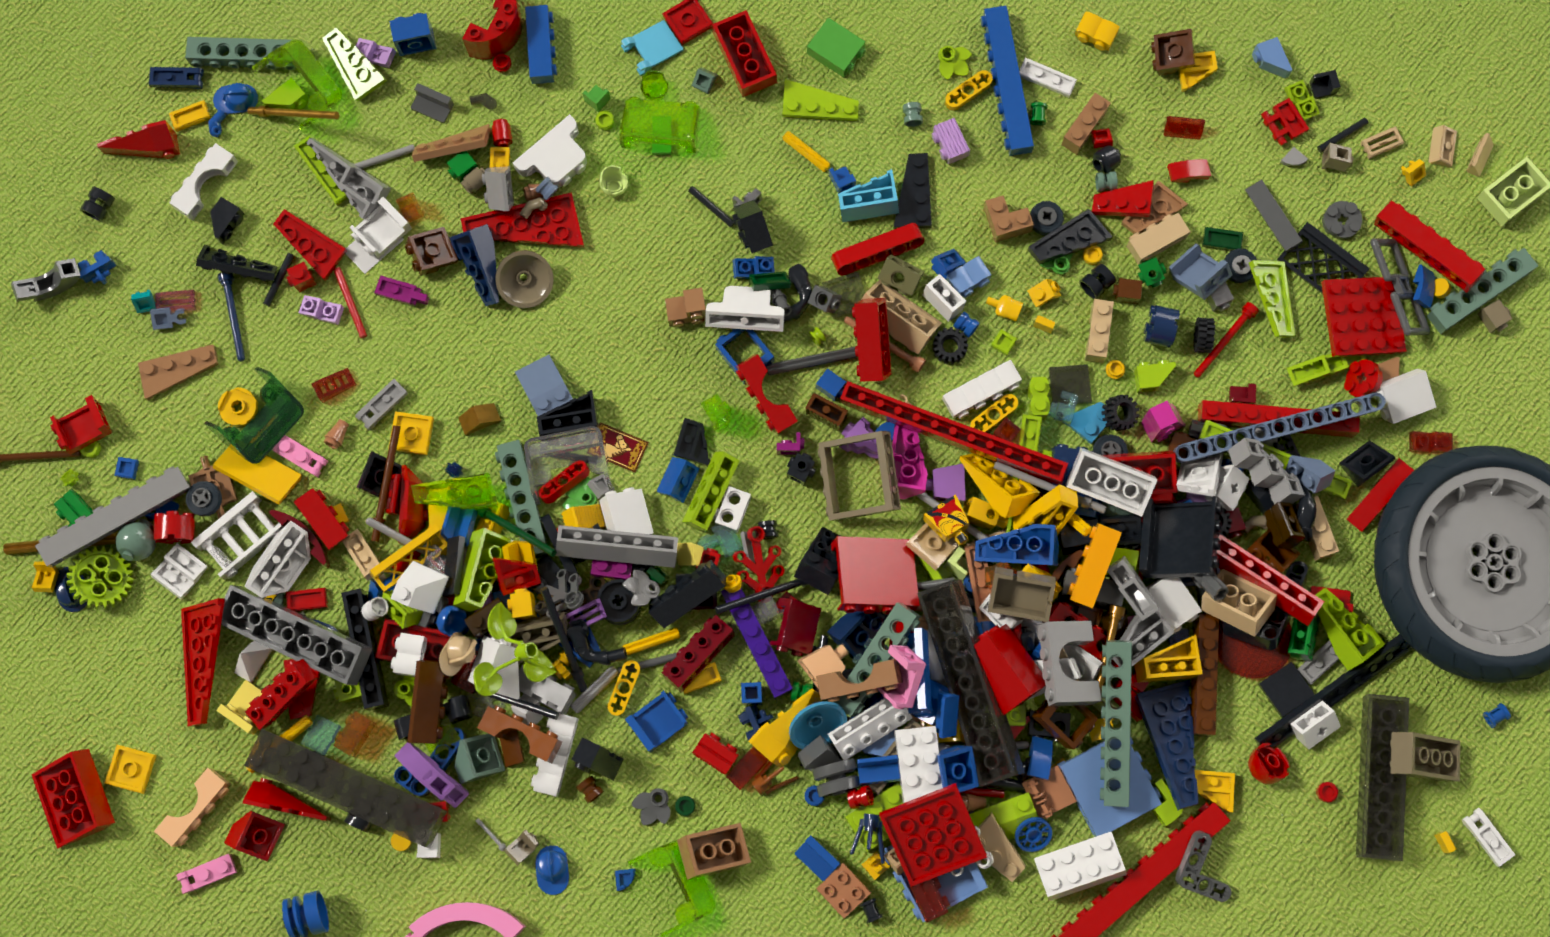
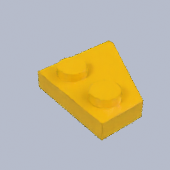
[1178,51,1218,92]

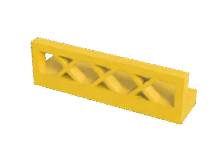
[370,524,448,592]

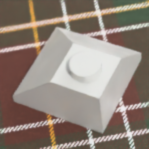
[391,561,449,614]

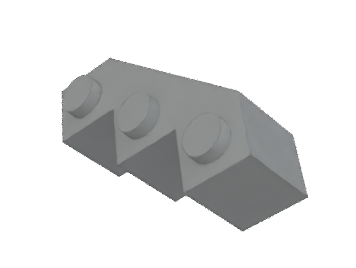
[1228,438,1305,505]

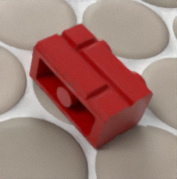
[692,732,739,776]

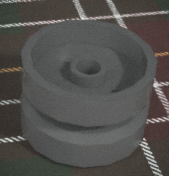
[812,759,862,798]

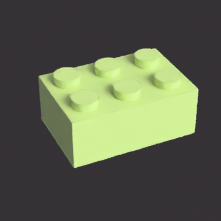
[1477,157,1550,226]

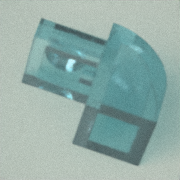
[697,526,743,558]

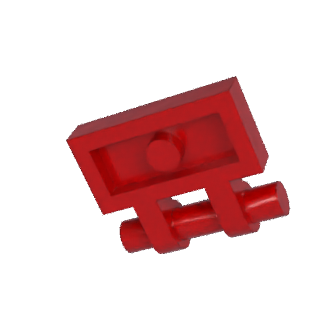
[1261,98,1309,146]

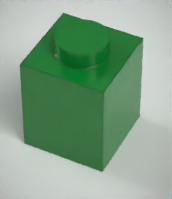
[447,151,478,182]

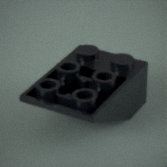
[794,527,840,595]

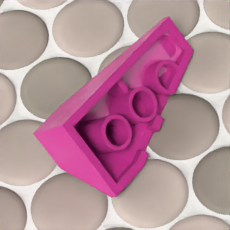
[892,424,928,500]

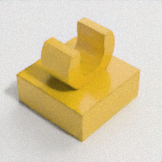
[1401,159,1426,186]
[861,851,890,880]

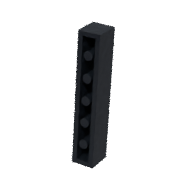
[341,588,389,711]

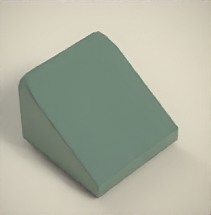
[691,67,718,93]

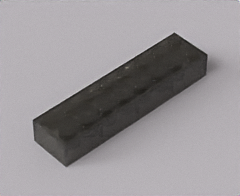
[1356,694,1409,862]

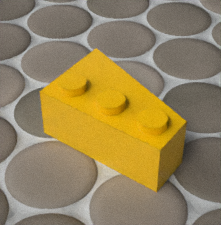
[1134,635,1203,683]

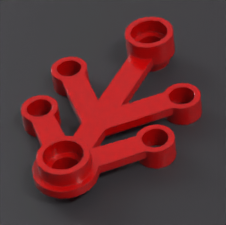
[733,526,784,603]

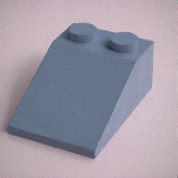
[515,355,573,416]

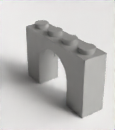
[1037,621,1101,706]

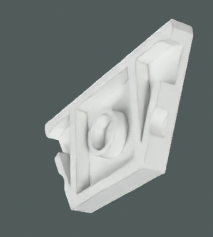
[1176,453,1223,496]

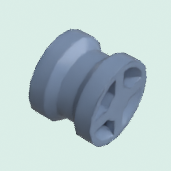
[535,177,559,201]

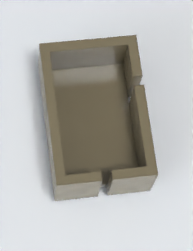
[988,567,1056,622]

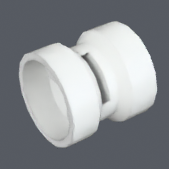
[362,597,389,621]

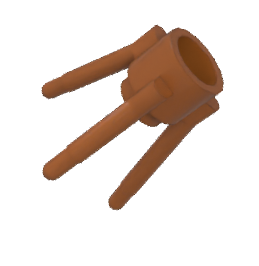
[752,761,799,795]

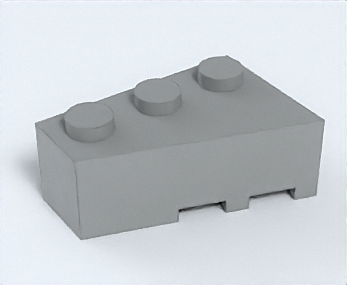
[1113,611,1175,667]
[519,665,577,715]

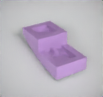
[356,38,396,68]

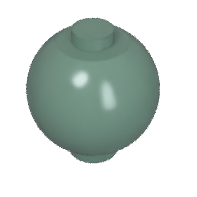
[116,519,156,561]

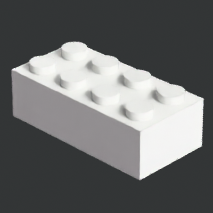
[1066,448,1157,517]
[894,726,943,803]
[1034,832,1127,901]

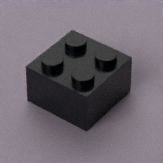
[732,200,773,253]

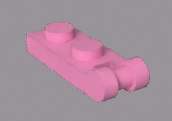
[273,434,329,478]
[176,854,238,894]

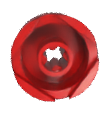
[154,511,195,544]

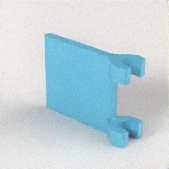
[621,20,684,76]

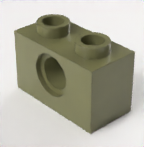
[877,255,925,296]

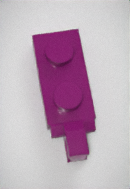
[374,275,430,306]

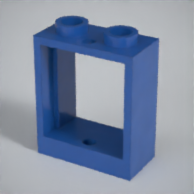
[715,328,775,384]

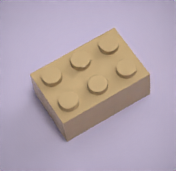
[1201,569,1277,637]

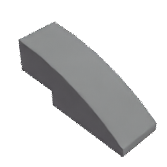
[1107,556,1159,621]

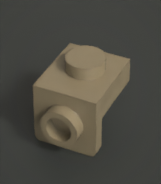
[504,830,539,866]

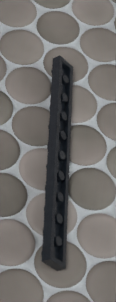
[1254,634,1413,748]

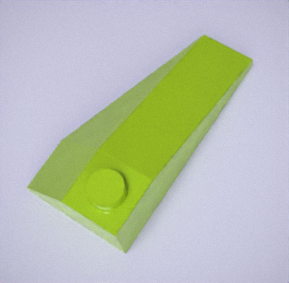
[1315,588,1385,671]
[970,792,1040,840]

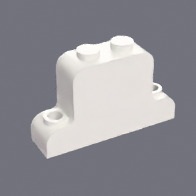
[513,114,587,188]
[705,286,784,332]

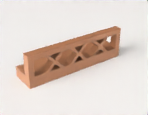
[964,545,992,622]

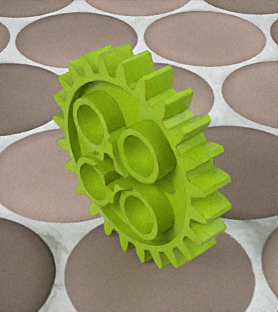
[67,547,133,610]

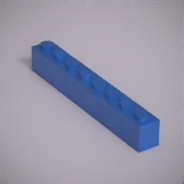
[980,5,1034,156]

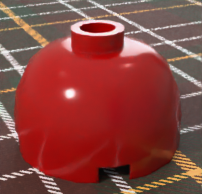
[1248,743,1289,785]

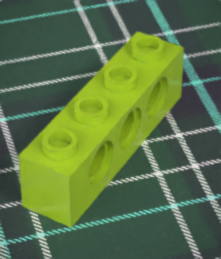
[682,451,740,531]

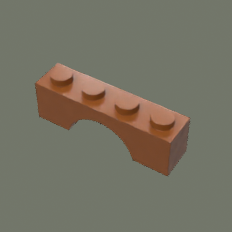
[477,706,562,764]

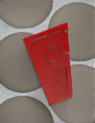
[1092,180,1154,217]

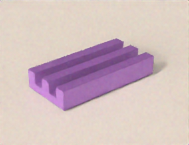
[566,599,607,626]

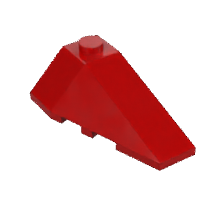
[97,120,180,159]
[243,778,331,821]

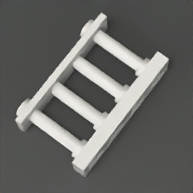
[191,491,284,580]

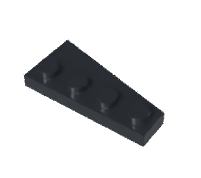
[893,153,932,229]

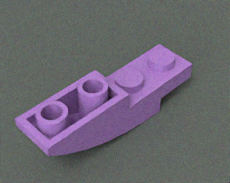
[395,743,469,808]

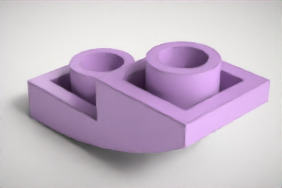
[299,295,344,325]

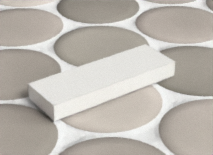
[1019,57,1077,98]

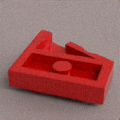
[492,558,541,596]

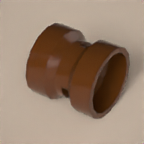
[576,776,604,804]

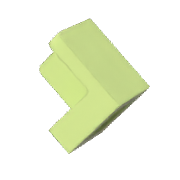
[943,547,968,581]

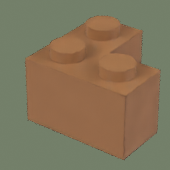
[984,195,1034,243]
[665,288,706,327]

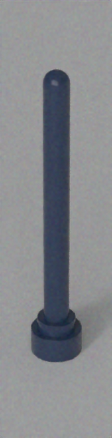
[217,273,245,362]

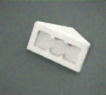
[234,641,273,683]

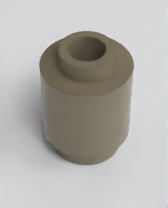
[461,167,485,194]

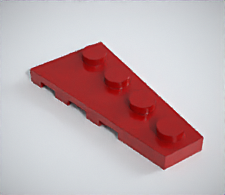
[273,209,347,281]

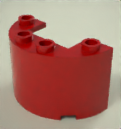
[462,0,523,60]

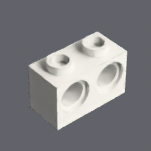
[713,486,751,534]

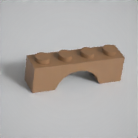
[816,659,903,702]

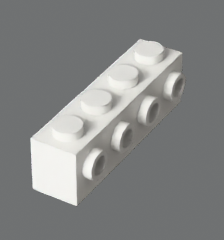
[828,698,912,760]

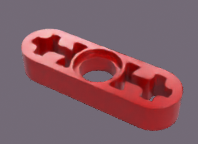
[538,460,590,504]

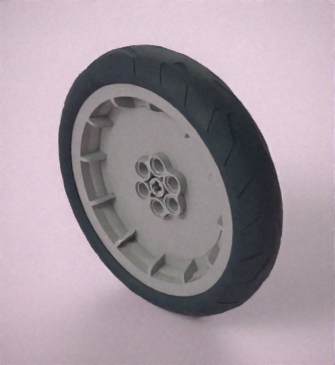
[1374,445,1550,683]

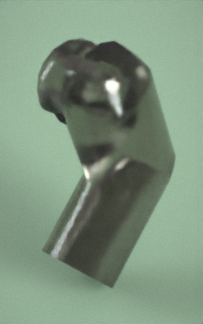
[470,93,497,110]

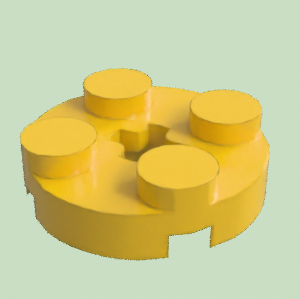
[218,387,258,427]

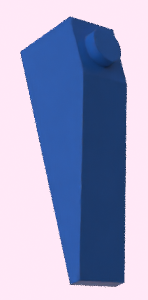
[975,524,1059,566]

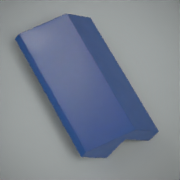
[906,628,932,716]

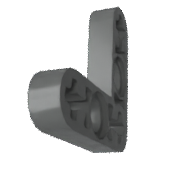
[1175,830,1232,902]

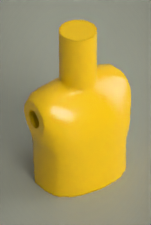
[986,295,1023,322]

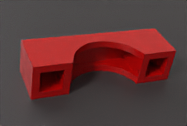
[736,354,798,433]

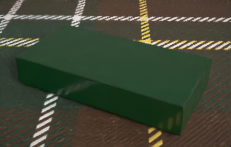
[1202,227,1244,251]
[749,271,791,291]

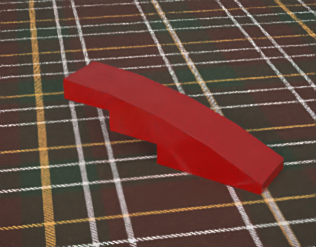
[1346,458,1414,532]

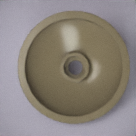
[495,250,554,308]

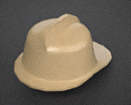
[439,632,477,676]

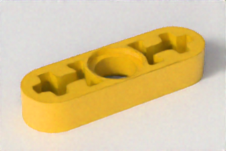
[945,70,993,111]
[970,394,1018,433]
[608,660,640,716]

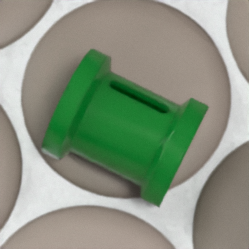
[1030,102,1048,126]

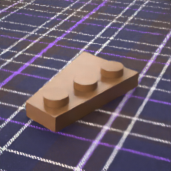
[1121,181,1188,234]

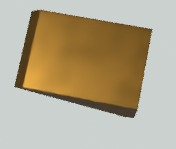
[458,403,501,436]

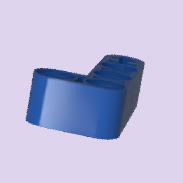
[394,727,467,797]

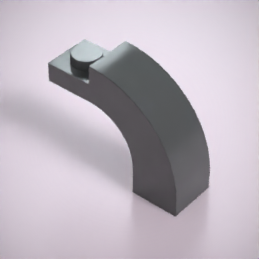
[11,258,81,302]

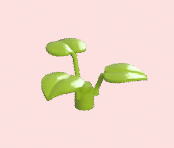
[473,602,557,696]

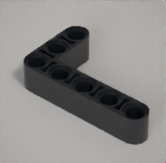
[1222,561,1308,650]

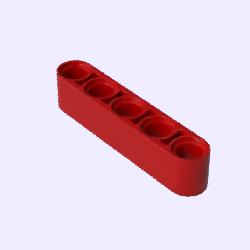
[831,223,925,276]

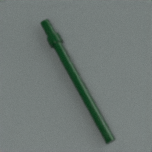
[469,501,557,557]

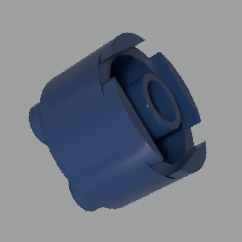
[1144,305,1180,348]

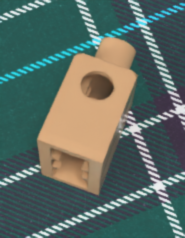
[798,645,849,690]

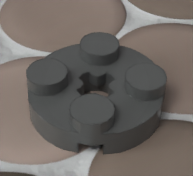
[1322,201,1362,240]

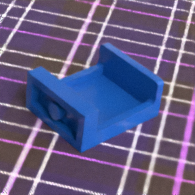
[625,690,689,753]

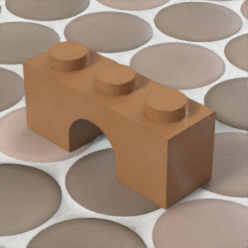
[1061,93,1111,155]

